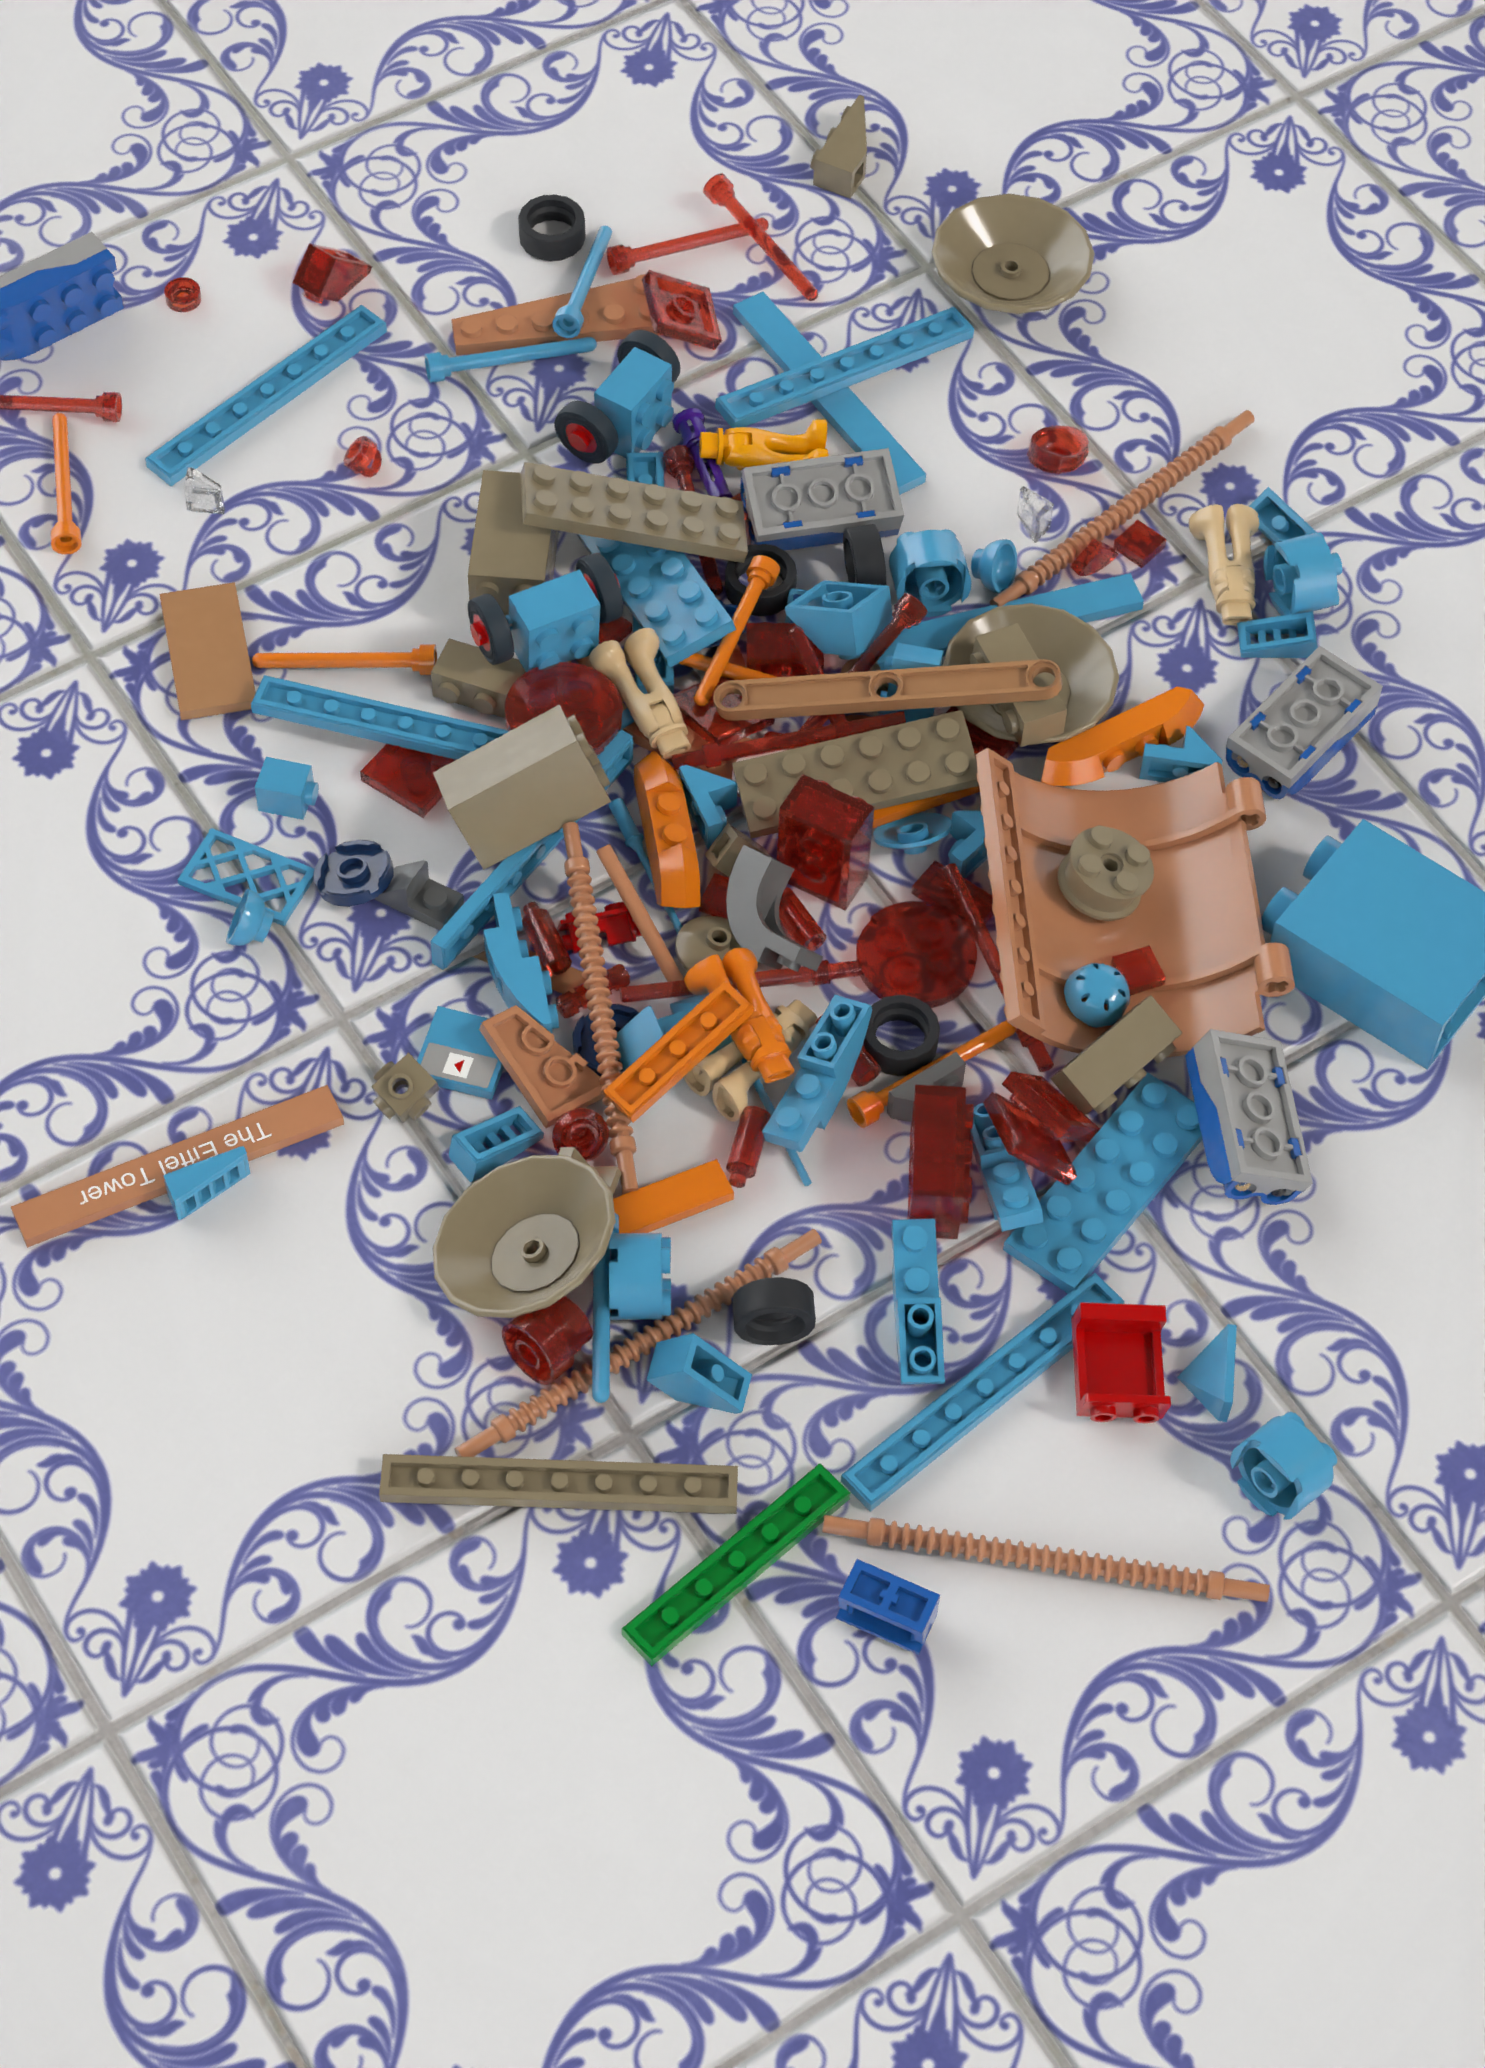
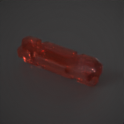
[555,964,630,1018]

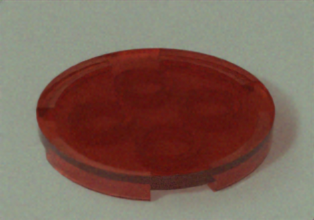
[505,662,623,755]
[856,901,977,1008]

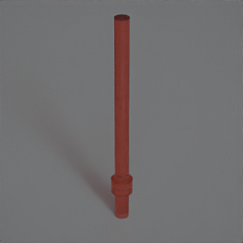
[672,711,906,770]
[942,863,1054,1072]
[619,960,862,1003]

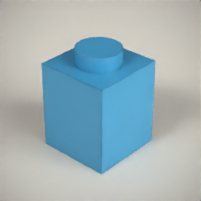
[254,757,319,820]

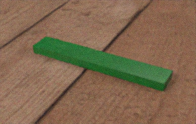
[621,1463,850,1666]

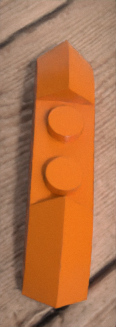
[1041,686,1204,786]
[634,750,700,908]

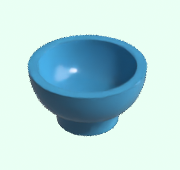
[971,539,1017,594]
[226,889,274,946]

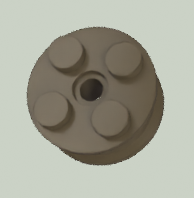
[1058,826,1154,921]

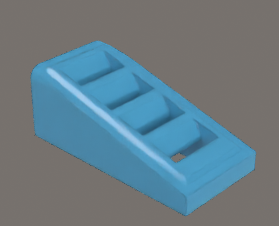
[1237,611,1318,658]
[449,1106,544,1182]
[163,1146,251,1220]

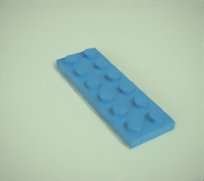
[576,534,736,667]
[1003,1073,1202,1294]

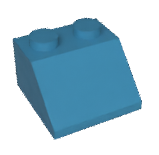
[785,580,894,660]

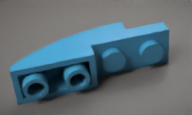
[483,892,559,1033]
[762,995,872,1152]
[962,1100,1044,1231]
[891,1219,945,1385]

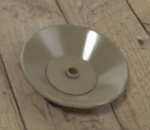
[931,193,1095,314]
[942,603,1119,745]
[432,1155,616,1318]

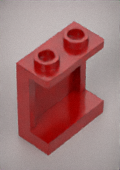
[1071,1302,1171,1424]

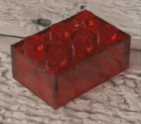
[777,774,874,911]
[907,1085,974,1239]

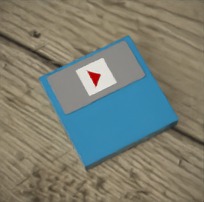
[417,1006,504,1100]

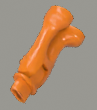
[684,948,794,1083]

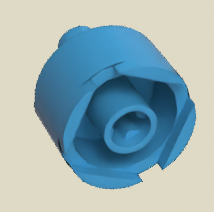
[889,529,972,617]
[1264,532,1342,616]
[609,1233,671,1320]
[1230,1412,1338,1520]

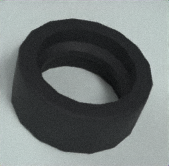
[518,194,586,261]
[843,524,887,586]
[725,544,797,617]
[862,995,940,1076]
[732,1277,816,1345]

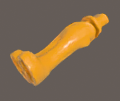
[699,419,829,471]

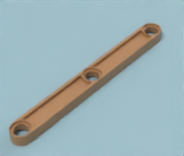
[713,659,1063,721]

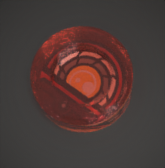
[164,277,201,312]

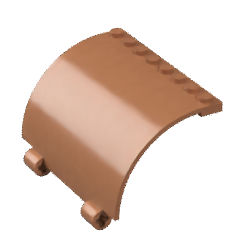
[976,748,1295,1058]

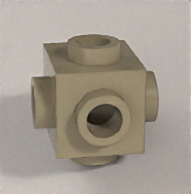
[371,1052,440,1123]

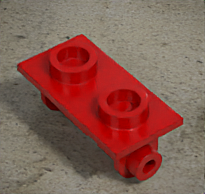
[557,902,642,954]

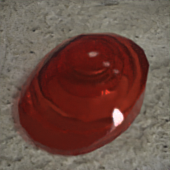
[1027,426,1089,475]

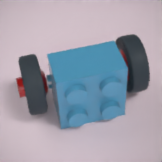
[554,330,681,464]
[467,553,623,677]

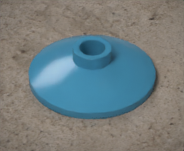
[873,812,952,855]

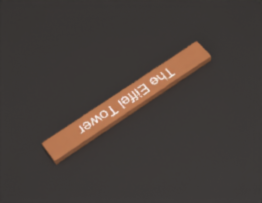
[11,1085,344,1248]

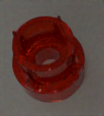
[502,1296,594,1385]

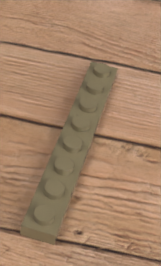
[379,1454,738,1514]

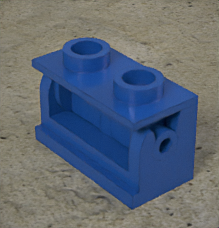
[836,1559,940,1655]

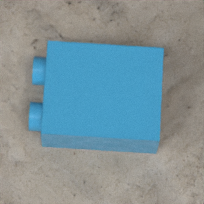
[1261,819,1485,1069]

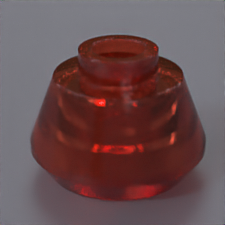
[552,1108,609,1162]

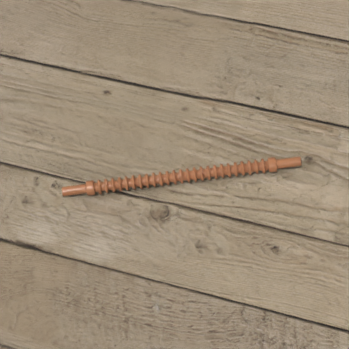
[990,410,1255,606]
[562,822,639,1195]
[455,1229,822,1457]
[822,1515,1270,1602]

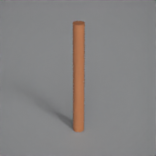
[596,844,687,993]

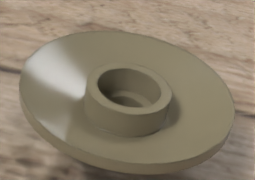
[675,916,741,971]

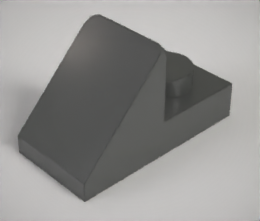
[375,860,464,931]
[887,1052,966,1128]

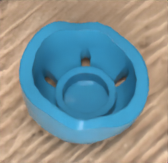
[1064,963,1130,1028]

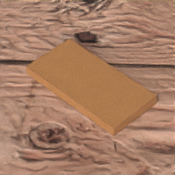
[159,582,256,720]

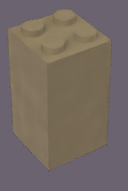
[468,470,559,615]
[433,704,611,870]

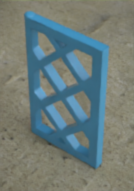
[177,828,314,926]

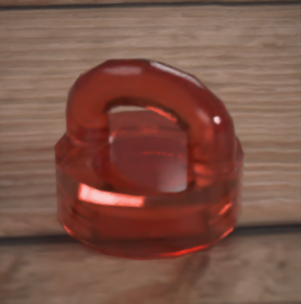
[343,436,382,478]

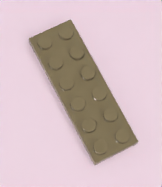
[521,462,748,563]
[732,710,979,839]

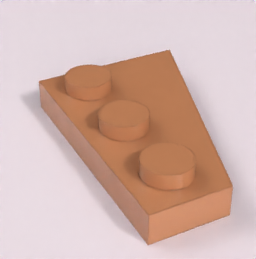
[479,1005,605,1128]

